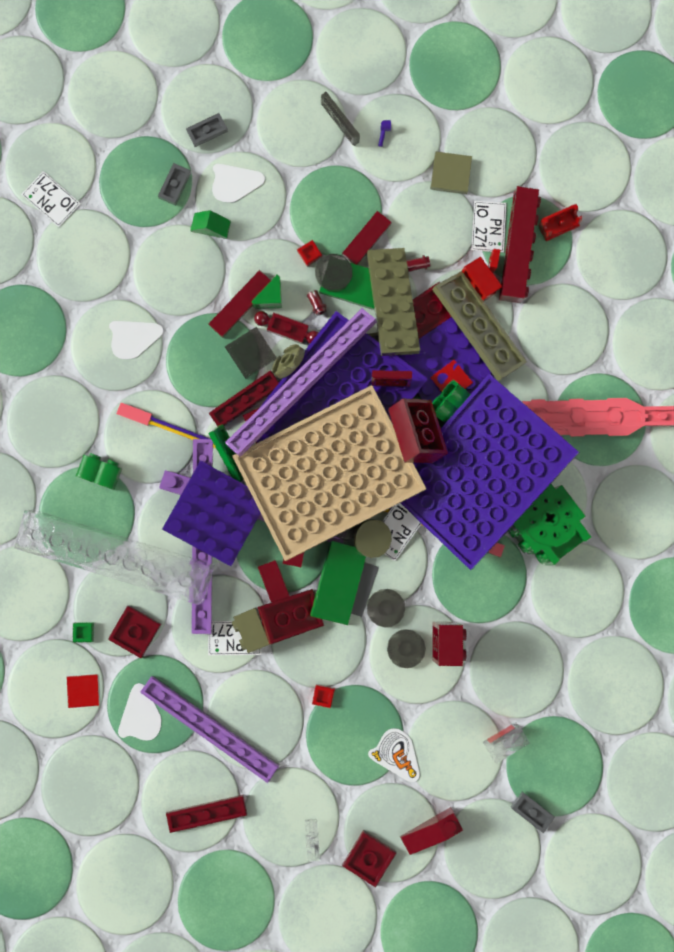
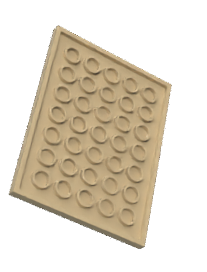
[233,385,426,561]

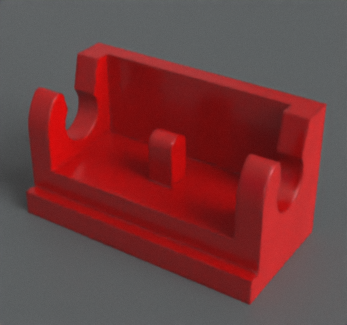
[538,204,582,242]
[461,256,502,301]

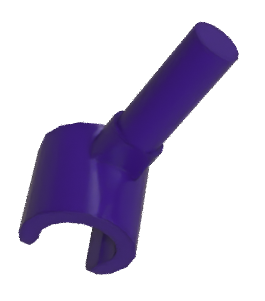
[378,120,391,147]

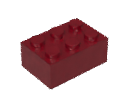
[388,398,448,463]
[432,622,467,666]

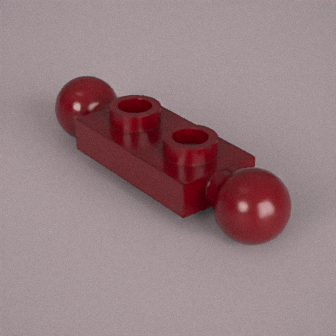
[254,311,319,344]

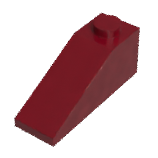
[400,807,463,855]

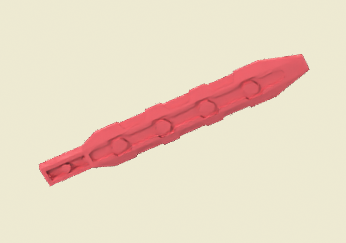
[522,398,674,437]

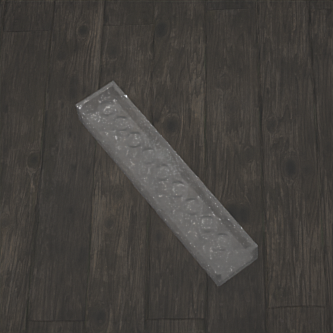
[14,510,215,605]

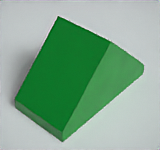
[190,210,231,239]
[251,274,282,309]

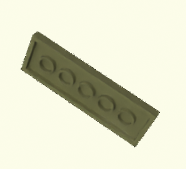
[367,248,420,356]
[432,271,527,381]

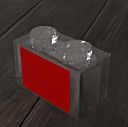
[483,722,530,763]

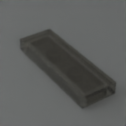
[321,92,360,146]

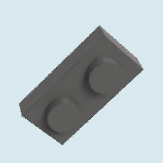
[186,113,228,147]
[158,163,191,206]
[511,791,555,833]

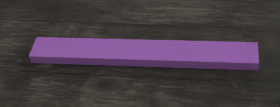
[140,676,279,783]

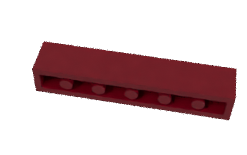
[499,186,541,304]

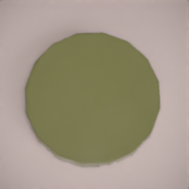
[272,344,305,378]
[354,519,392,558]

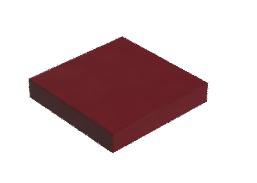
[372,370,412,387]
[108,605,162,659]
[342,830,397,888]

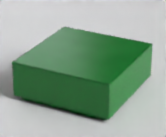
[73,622,94,642]

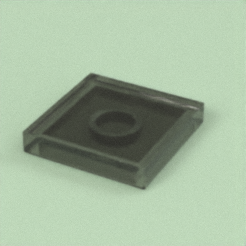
[225,327,277,379]

